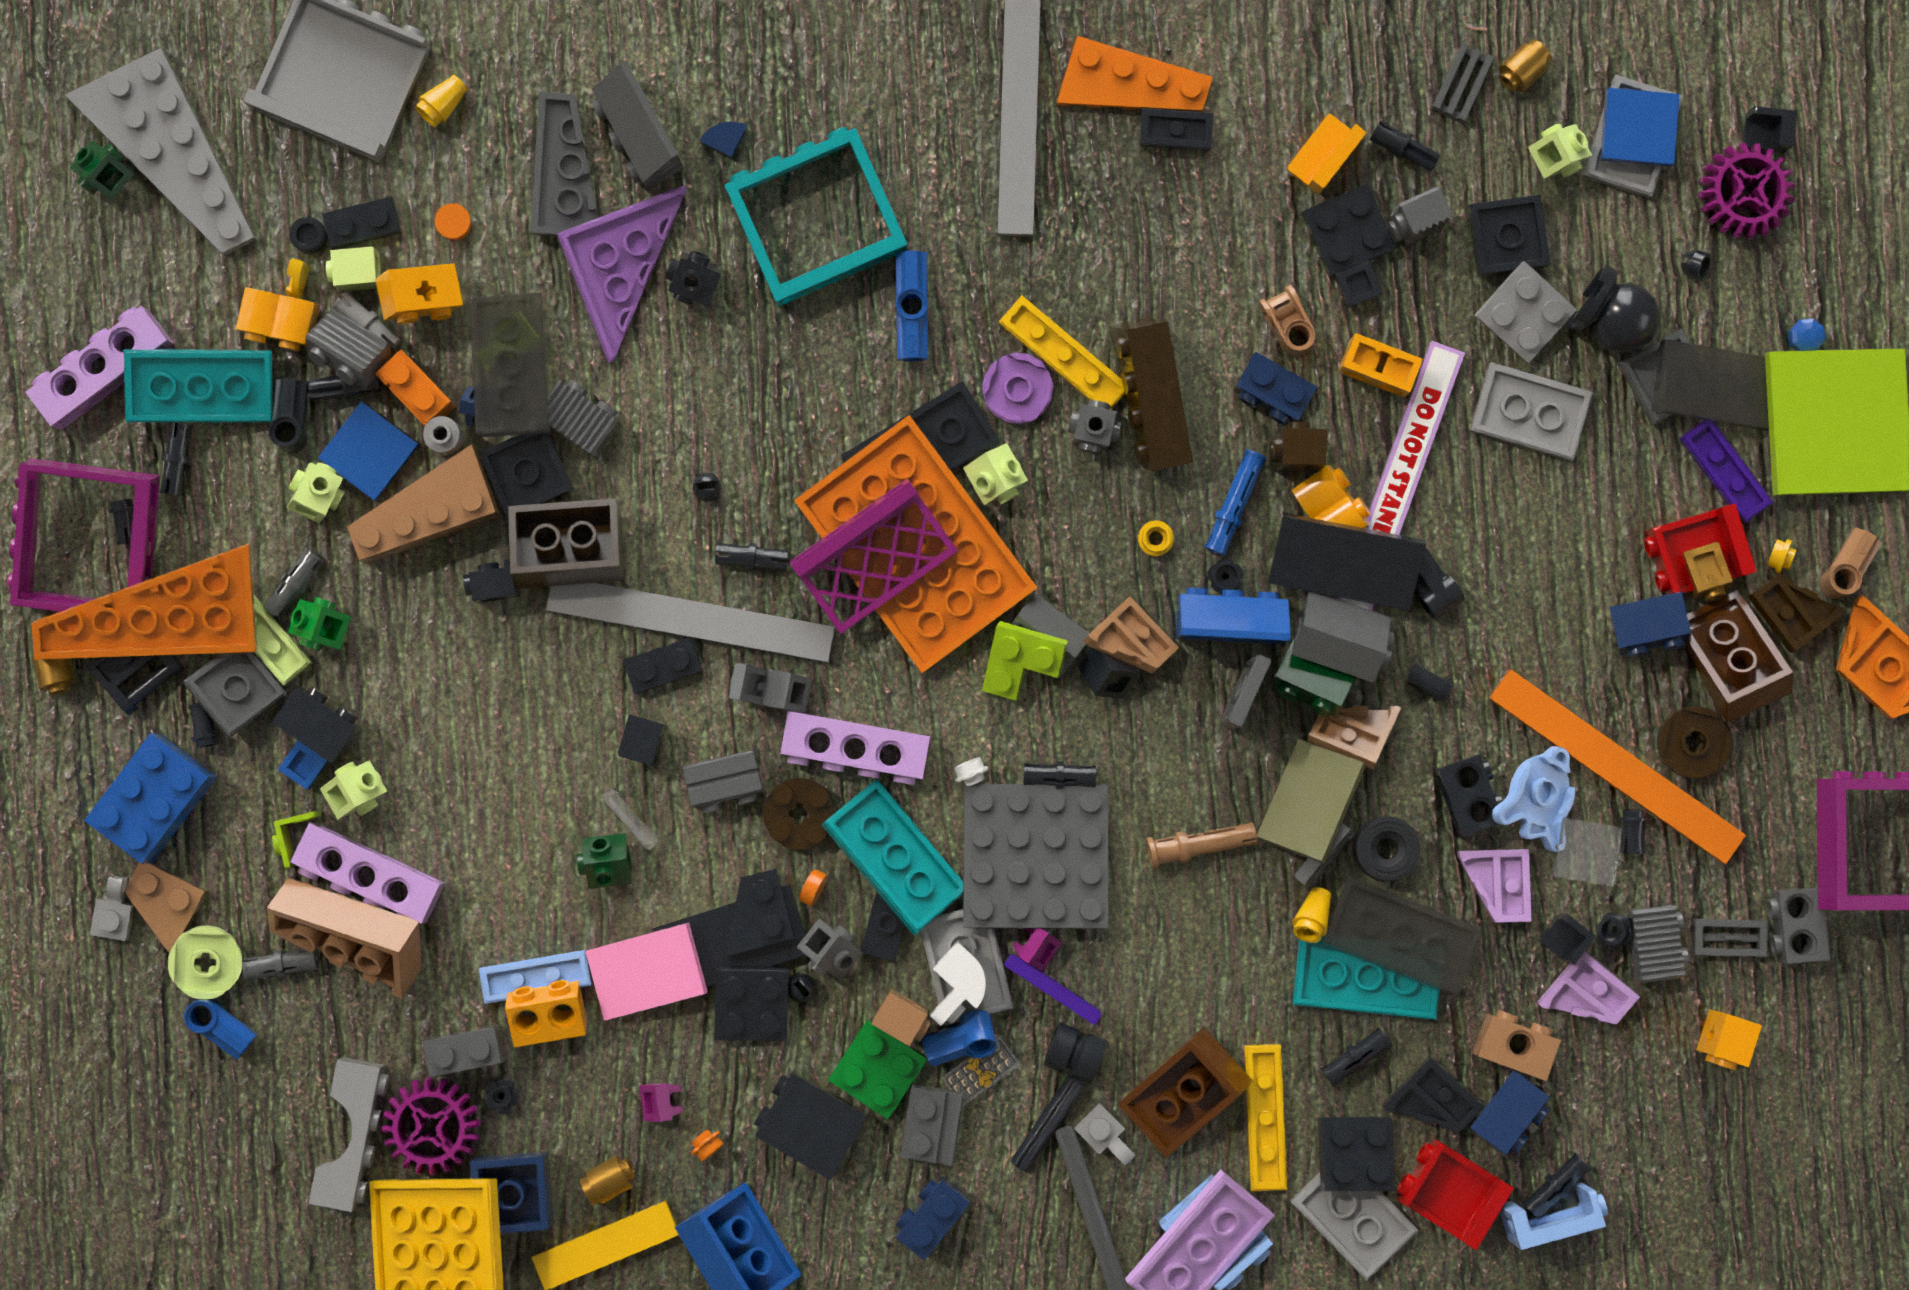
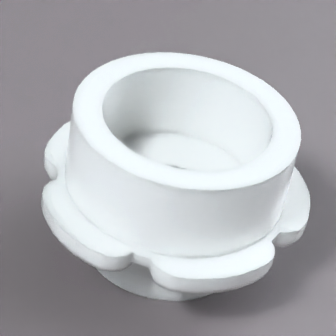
[954,757,988,786]

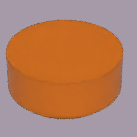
[434,203,472,241]
[799,869,828,907]

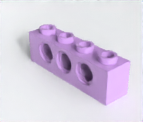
[25,306,175,430]
[780,711,930,785]
[291,823,446,924]

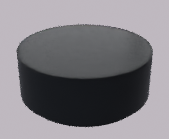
[289,217,328,254]

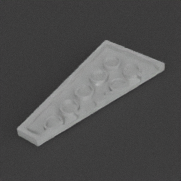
[65,48,257,255]

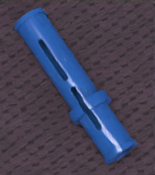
[1204,449,1267,557]

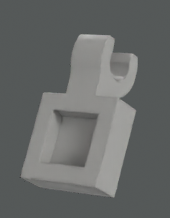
[90,875,135,941]
[1074,1102,1136,1166]

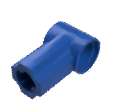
[184,998,257,1060]
[922,1010,997,1067]

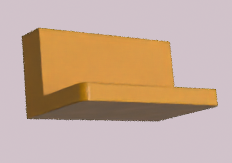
[1287,114,1367,195]

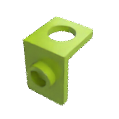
[272,811,322,869]

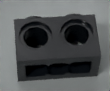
[1433,754,1503,837]

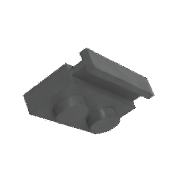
[900,1084,964,1166]

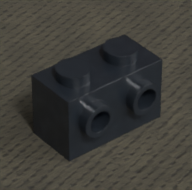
[272,685,363,764]

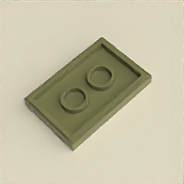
[1256,739,1366,864]

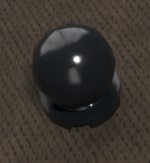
[1566,264,1660,354]

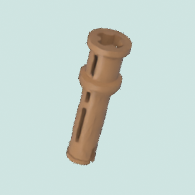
[1146,822,1258,869]

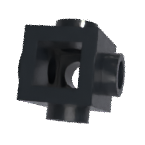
[665,250,722,306]

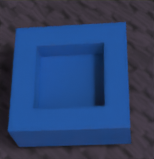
[278,740,329,790]

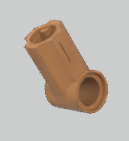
[1820,527,1882,599]

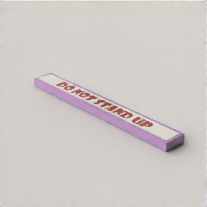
[1337,341,1465,611]

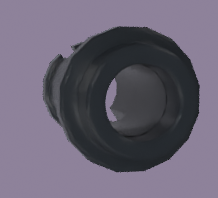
[108,499,134,545]
[1405,663,1454,703]
[188,703,220,748]
[1619,809,1649,854]

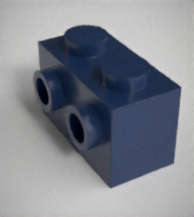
[1609,592,1691,658]
[1470,1070,1551,1158]
[895,1175,970,1261]

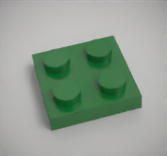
[828,1019,927,1120]

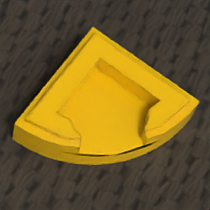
[285,258,311,299]

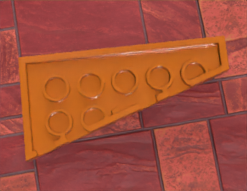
[31,543,257,660]

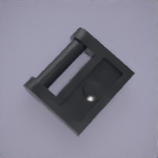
[86,655,185,716]

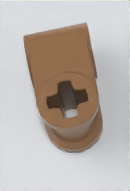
[1258,285,1316,357]

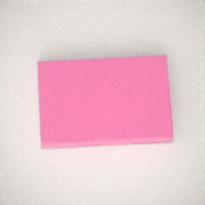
[585,923,708,1021]

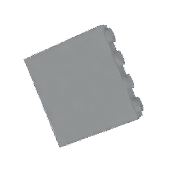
[243,0,431,163]

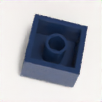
[470,1151,554,1233]

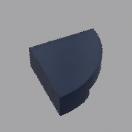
[700,121,748,159]

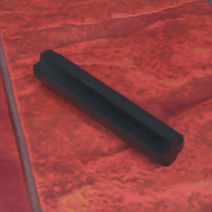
[1011,1075,1084,1172]

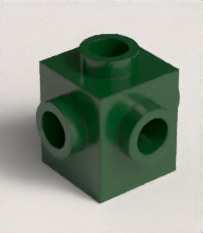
[70,140,134,201]
[577,833,632,889]

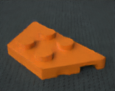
[1835,595,1909,719]

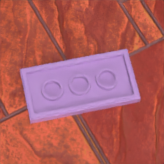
[1125,1169,1275,1290]

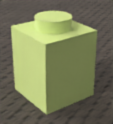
[326,247,381,292]

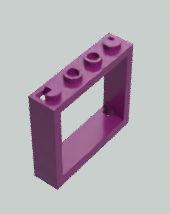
[7,458,161,612]
[1817,771,1909,910]

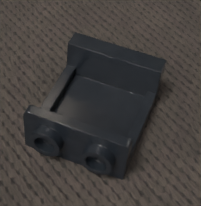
[754,1070,868,1180]

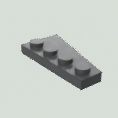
[530,91,597,237]

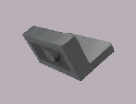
[1012,594,1090,680]

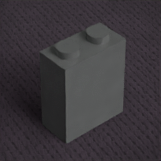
[1291,591,1394,683]

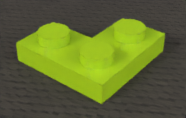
[982,621,1068,701]

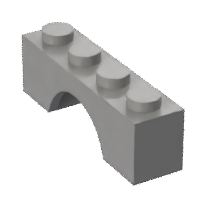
[309,1057,389,1212]

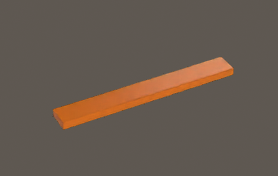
[1488,669,1746,864]

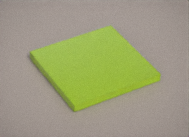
[1765,349,1909,496]

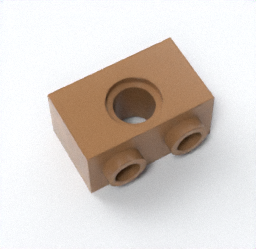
[871,988,931,1046]
[1472,1010,1561,1081]

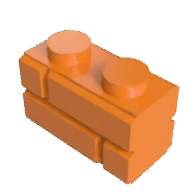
[375,349,456,426]

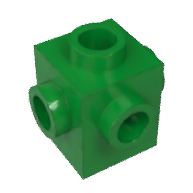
[288,597,351,651]

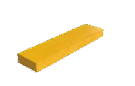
[998,295,1125,410]
[1244,1044,1287,1191]
[531,1200,679,1290]

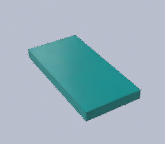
[124,349,273,422]
[822,779,964,935]
[1292,935,1443,1020]

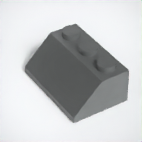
[591,61,683,190]

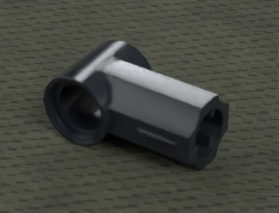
[268,378,309,453]
[1415,546,1465,621]

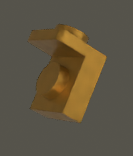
[1682,542,1733,602]

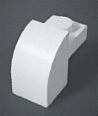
[930,941,986,1026]

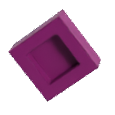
[1012,928,1062,972]
[639,1083,683,1122]

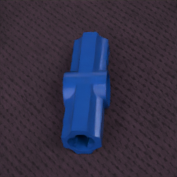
[896,251,928,362]

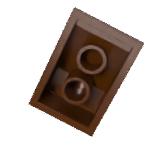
[1685,590,1793,723]
[1118,1026,1252,1158]

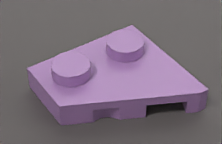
[1457,849,1532,922]
[1537,952,1640,1024]

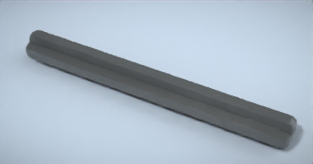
[1055,1125,1128,1290]

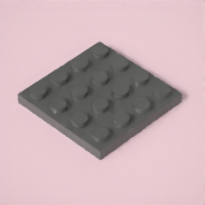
[963,783,1108,929]

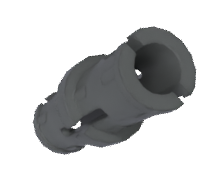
[263,547,324,619]
[242,949,319,981]

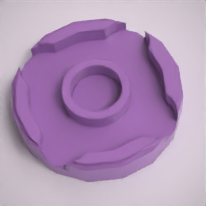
[982,353,1053,425]

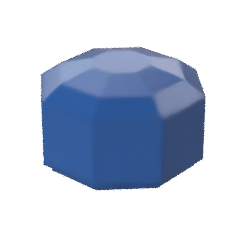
[1787,318,1825,351]

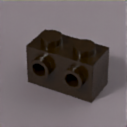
[1269,422,1327,473]

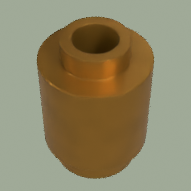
[1499,39,1552,92]
[32,655,76,696]
[580,1155,637,1205]

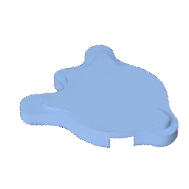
[1492,746,1575,852]

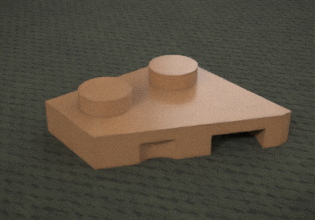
[1083,596,1179,674]
[1307,706,1401,770]
[124,862,208,952]

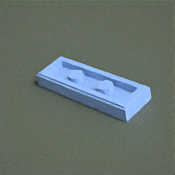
[479,949,593,1004]

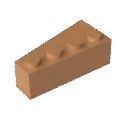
[347,444,501,564]
[267,878,422,999]

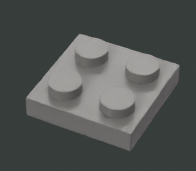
[1474,261,1577,363]

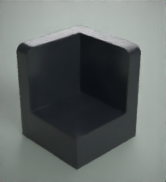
[1743,106,1797,153]
[1079,647,1140,699]
[618,714,667,766]
[1538,913,1596,965]

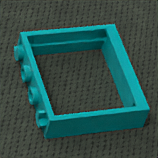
[724,127,908,307]

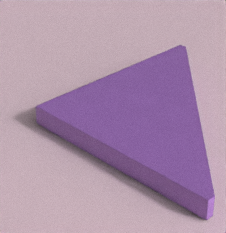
[556,185,687,363]

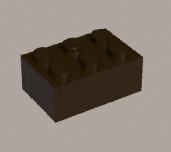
[508,498,624,589]

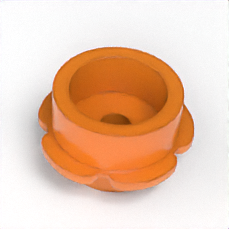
[691,1129,724,1162]

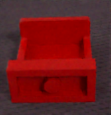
[1643,503,1757,595]
[1397,1138,1514,1250]

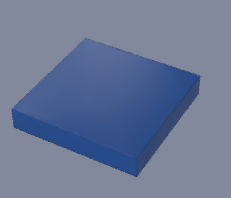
[1600,88,1679,167]
[318,401,420,502]

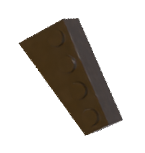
[1109,317,1193,471]

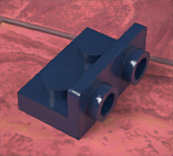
[1233,351,1317,426]

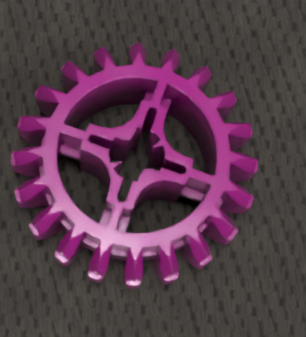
[1697,143,1796,240]
[382,1076,481,1176]

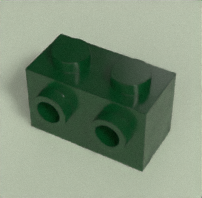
[1272,640,1357,718]

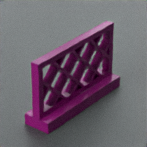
[789,479,958,634]

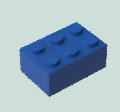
[84,733,218,864]

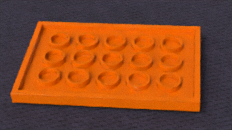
[794,415,1037,673]

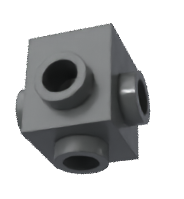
[1068,400,1121,454]
[797,919,863,981]

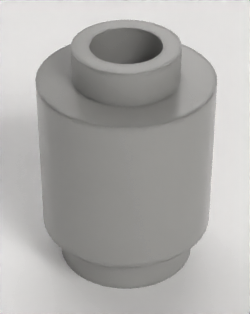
[423,416,464,456]

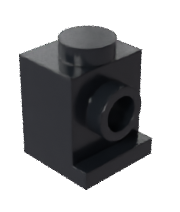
[463,559,520,603]

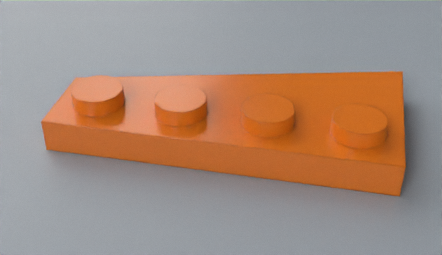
[1056,36,1213,112]

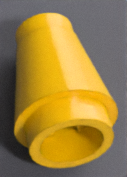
[415,75,468,127]
[1292,887,1331,943]

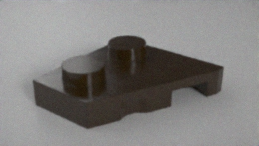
[1747,573,1846,653]

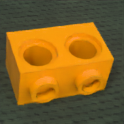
[1338,333,1423,398]
[505,980,587,1048]

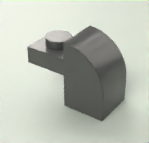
[728,662,812,714]

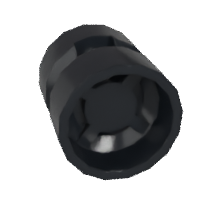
[1043,1022,1107,1084]

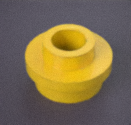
[1138,520,1174,556]
[1767,539,1797,574]

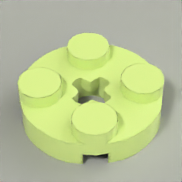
[168,926,242,999]

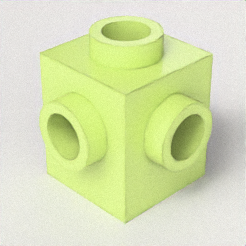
[1528,123,1592,179]
[963,443,1028,505]
[287,462,344,524]
[320,760,387,820]

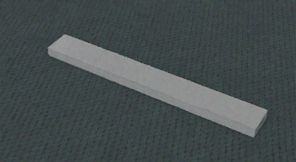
[997,0,1040,237]
[546,583,835,663]

